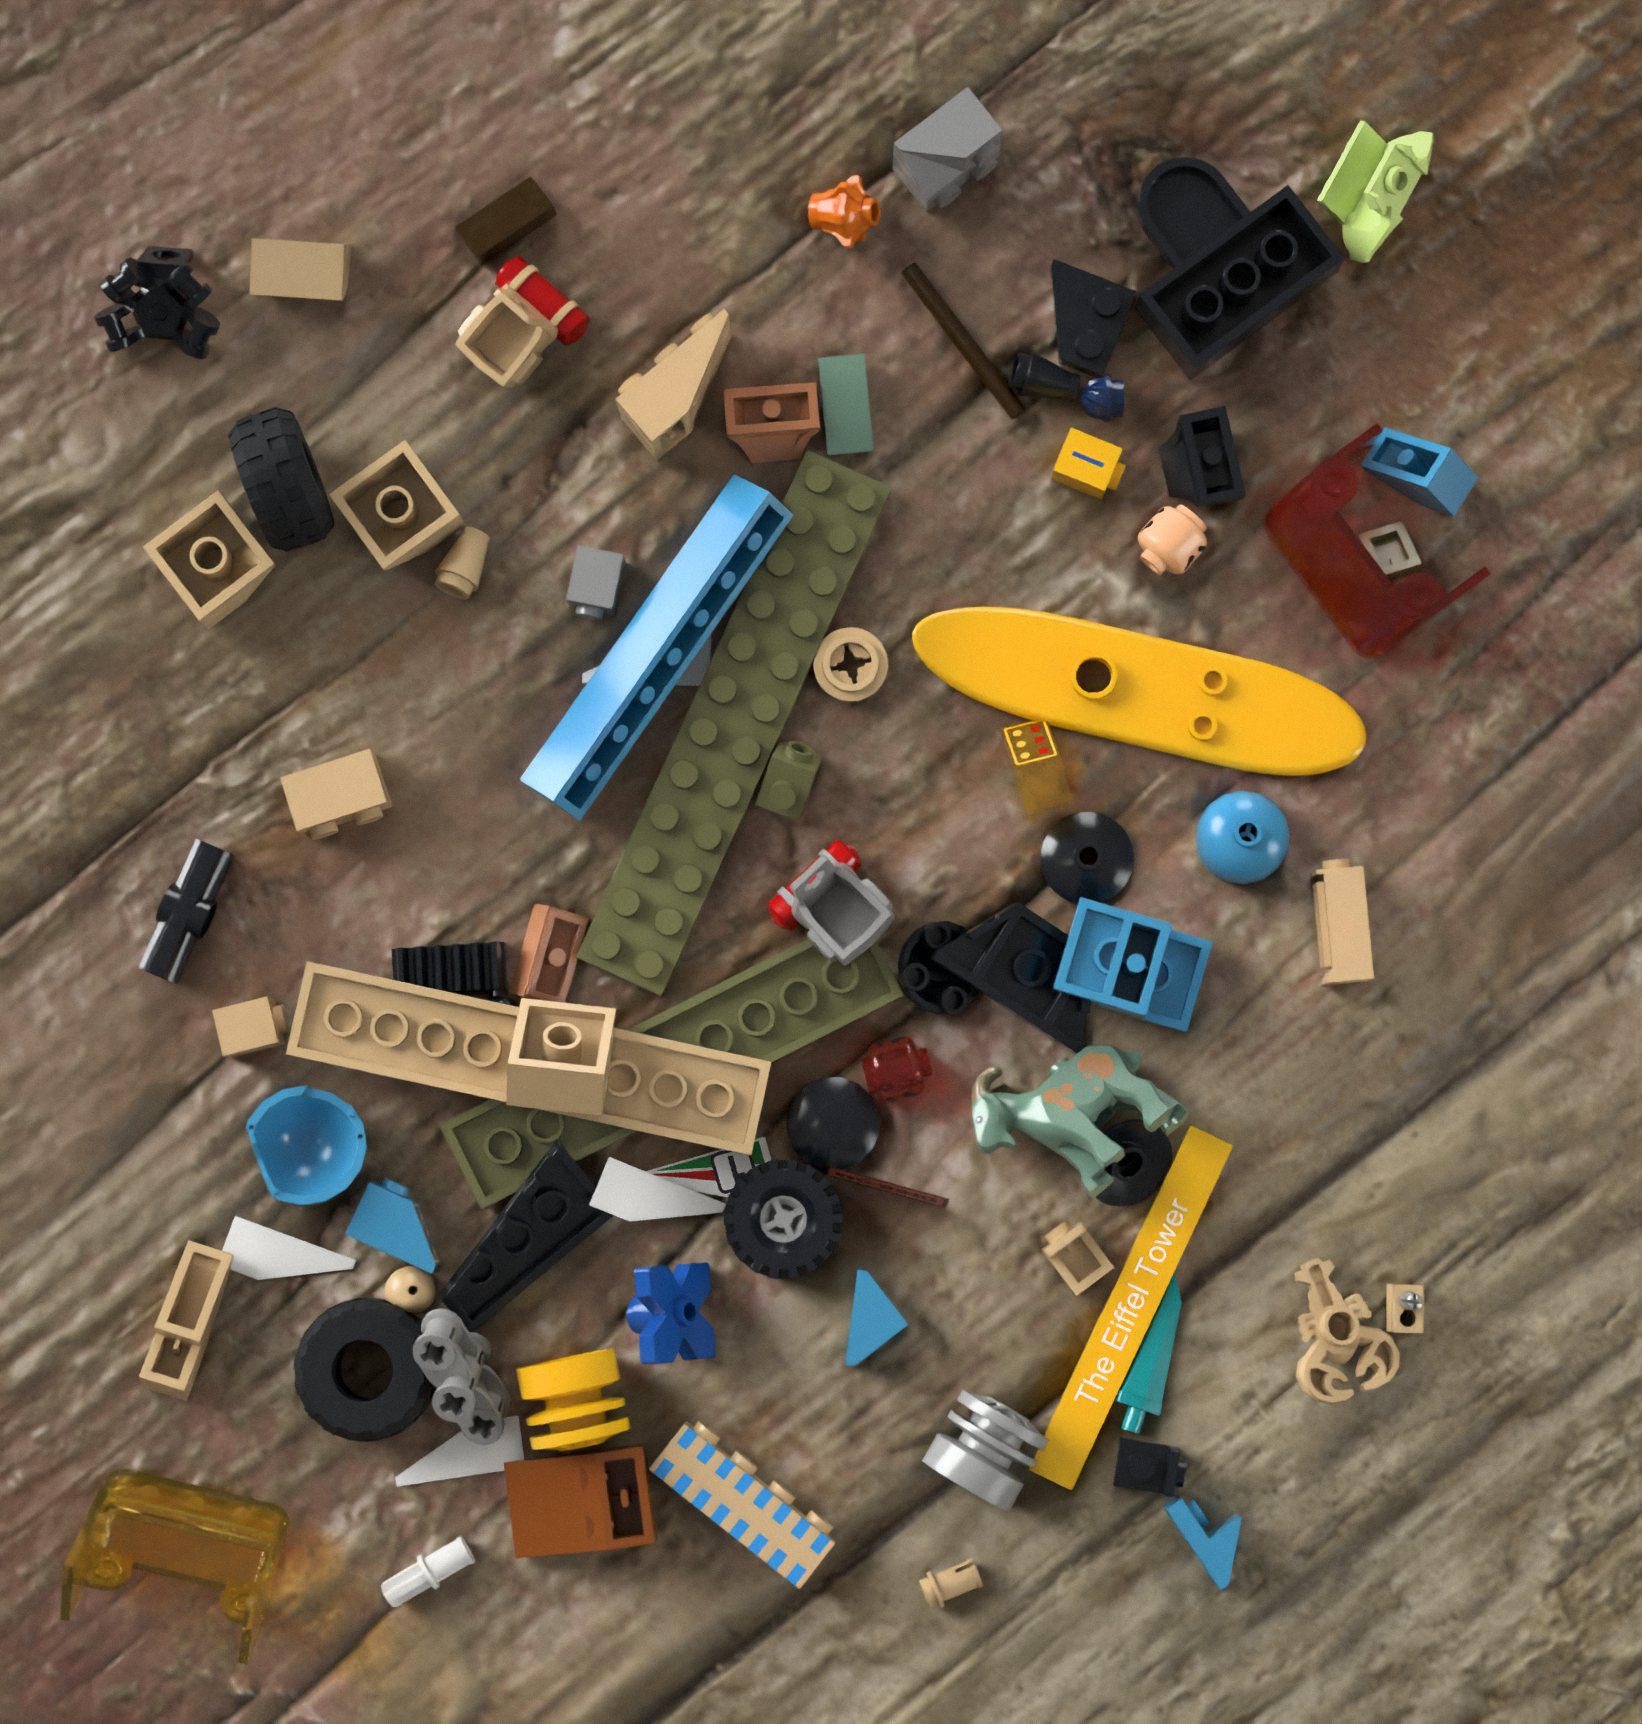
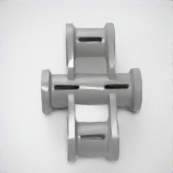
[412,1309,512,1445]

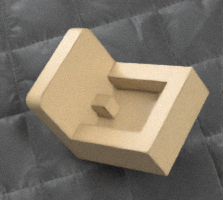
[1042,1220,1114,1296]

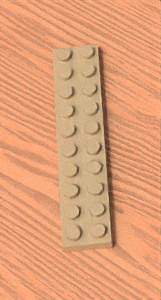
[286,961,772,1155]

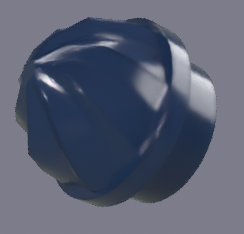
[1080,375,1124,422]

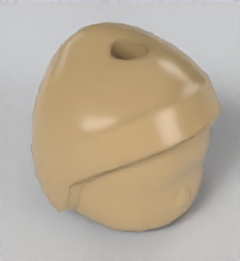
[384,1266,436,1314]

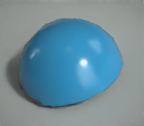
[246,1085,367,1207]

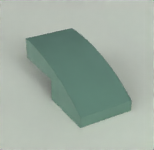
[818,353,874,455]

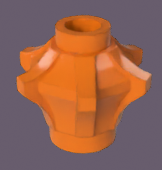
[808,175,880,248]

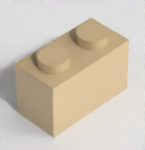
[280,749,392,840]

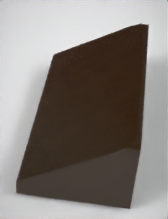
[455,176,557,266]

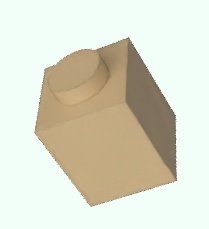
[212,996,290,1058]

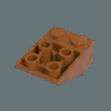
[504,1443,658,1558]

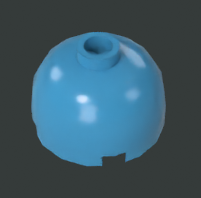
[1196,790,1290,884]

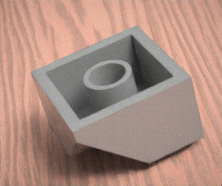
[893,87,1003,212]

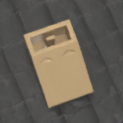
[616,309,732,460]

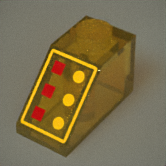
[1000,720,1072,819]

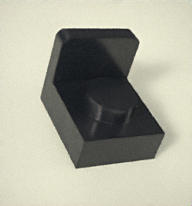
[1113,1437,1187,1497]

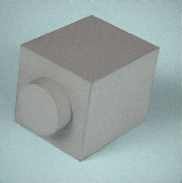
[566,545,626,621]

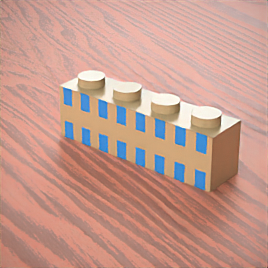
[648,1420,835,1589]

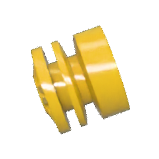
[516,1348,631,1451]

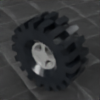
[724,1159,843,1279]

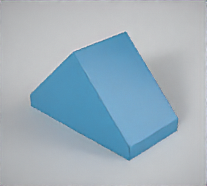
[845,1269,908,1366]

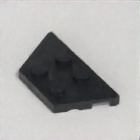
[929,902,1091,1055]

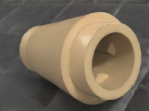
[435,527,490,600]

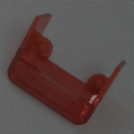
[1264,423,1491,659]

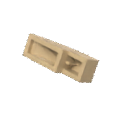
[139,1240,234,1401]

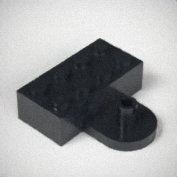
[1135,157,1345,381]

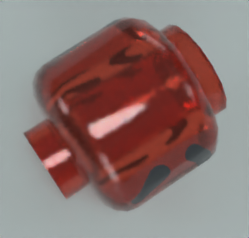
[861,1036,933,1103]

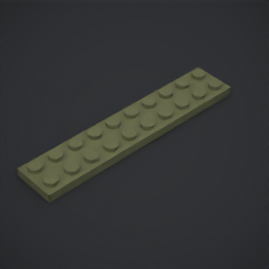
[440,938,904,1210]

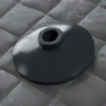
[1040,812,1134,904]
[1096,1119,1172,1207]

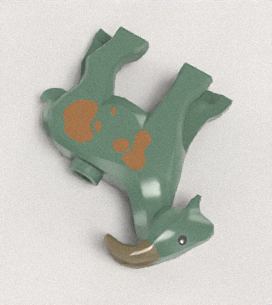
[972,1044,1189,1199]

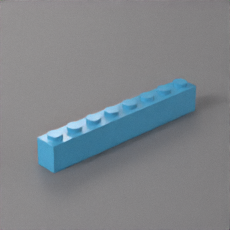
[520,474,794,821]

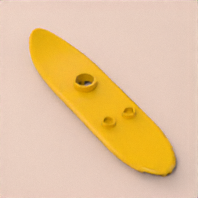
[912,607,1366,776]

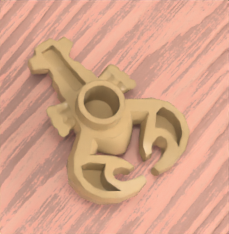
[1294,1258,1400,1404]

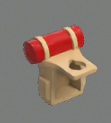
[455,256,590,388]

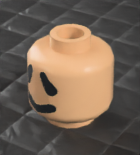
[1138,504,1207,575]

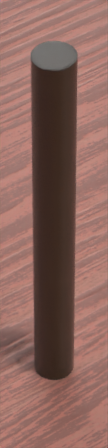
[901,262,1026,420]

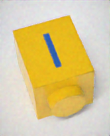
[1051,428,1126,500]

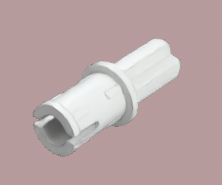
[381,1535,475,1607]

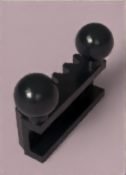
[392,941,517,1007]

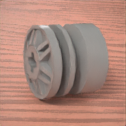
[922,1389,1049,1512]

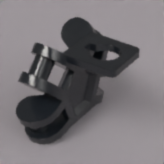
[94,246,220,359]

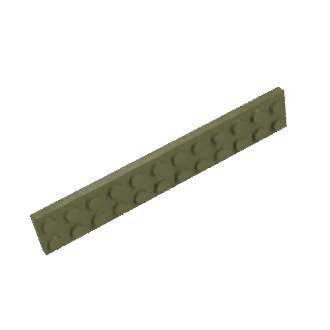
[576,450,892,996]

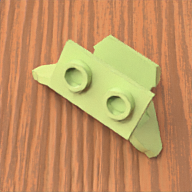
[1317,121,1434,263]

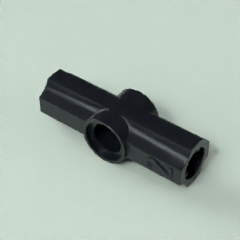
[138,839,235,984]

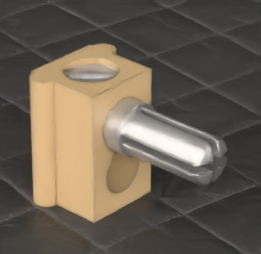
[1386,1284,1424,1333]

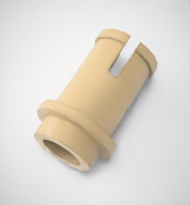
[919,1558,983,1608]

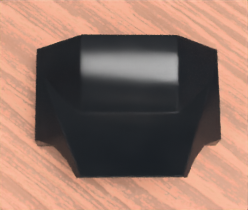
[1159,406,1246,508]

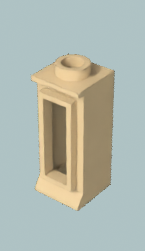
[1310,859,1374,986]

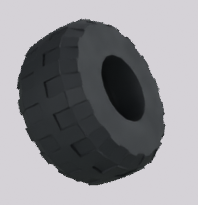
[228,407,335,552]
[293,1297,436,1442]

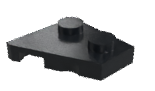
[1050,259,1137,378]

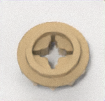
[813,627,888,702]

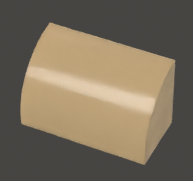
[250,238,351,301]

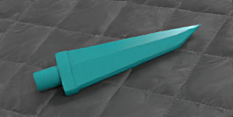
[1116,1272,1182,1434]

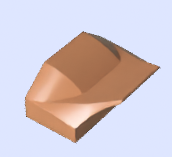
[723,382,820,464]

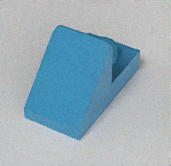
[1162,1495,1241,1590]

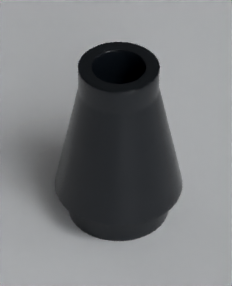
[1008,351,1080,402]

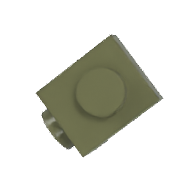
[755,740,823,821]

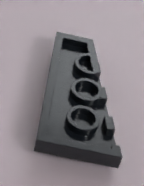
[439,1139,614,1332]

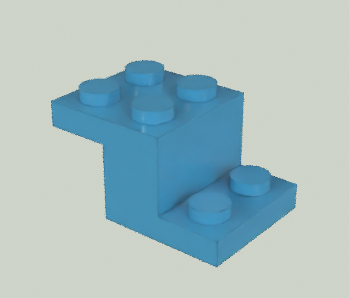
[1053,897,1213,1033]

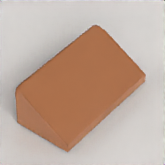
[510,904,589,1003]

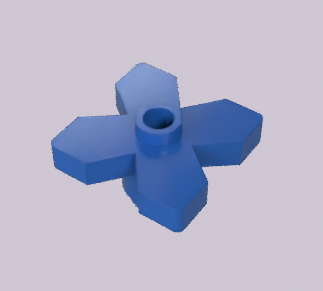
[627,1262,716,1365]

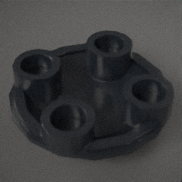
[898,921,979,1014]
[787,1077,879,1170]

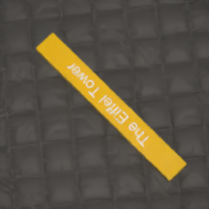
[1028,1125,1233,1491]

